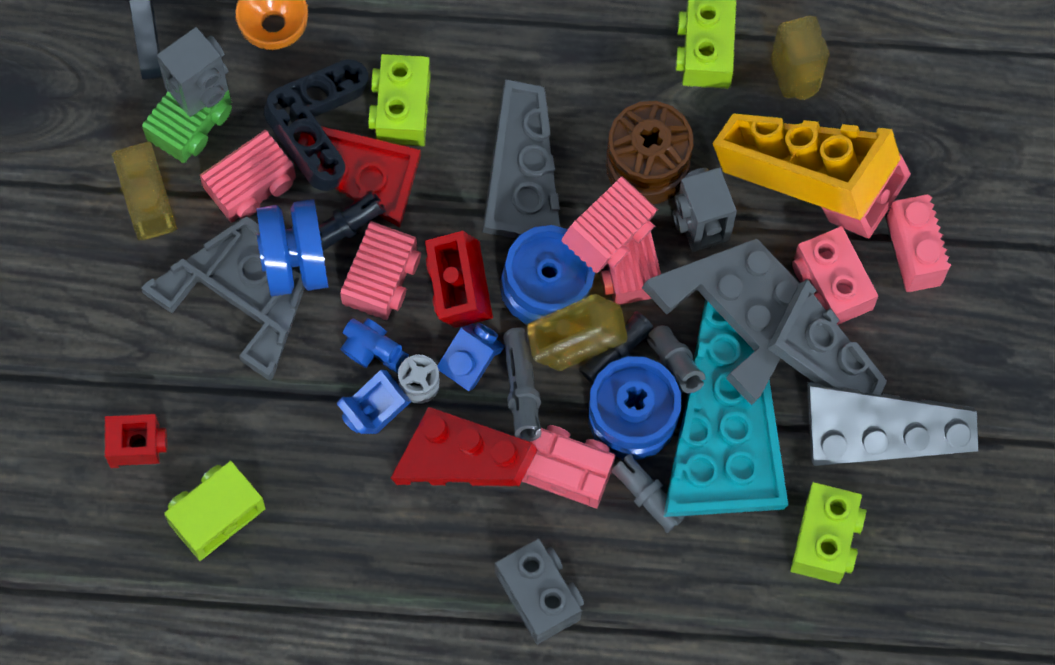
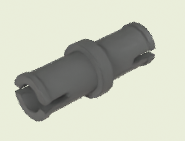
[647,325,705,393]
[611,454,686,533]

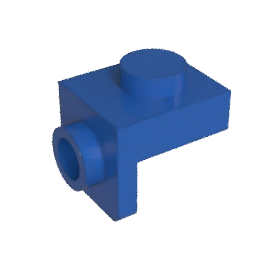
[437,323,505,391]
[337,370,412,434]

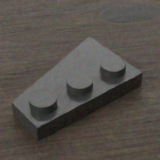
[767,279,887,395]

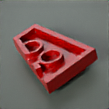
[294,126,421,228]
[391,407,538,486]

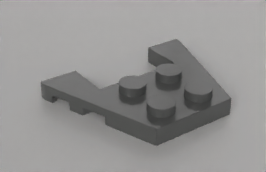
[141,216,305,381]
[642,239,799,405]

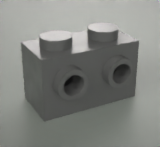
[157,27,229,117]
[672,167,737,252]
[495,539,584,644]

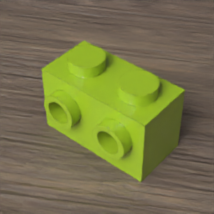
[676,0,736,89]
[369,54,430,146]
[164,461,266,561]
[790,482,866,584]

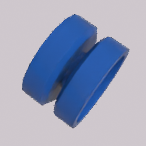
[256,199,328,297]
[499,225,595,329]
[588,356,681,460]

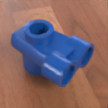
[340,318,409,374]

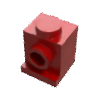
[105,414,168,468]

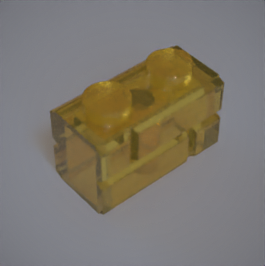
[770,15,830,99]
[112,142,177,241]
[527,294,628,371]

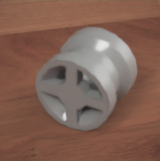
[398,355,440,404]

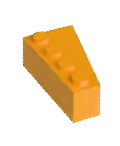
[712,113,901,221]

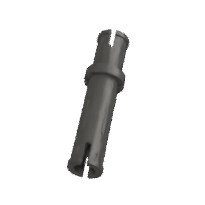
[503,328,542,442]

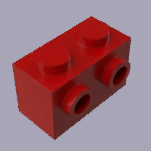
[425,231,493,328]

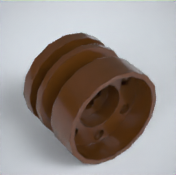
[606,101,694,204]

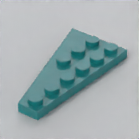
[663,299,788,517]

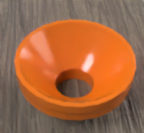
[236,0,308,50]

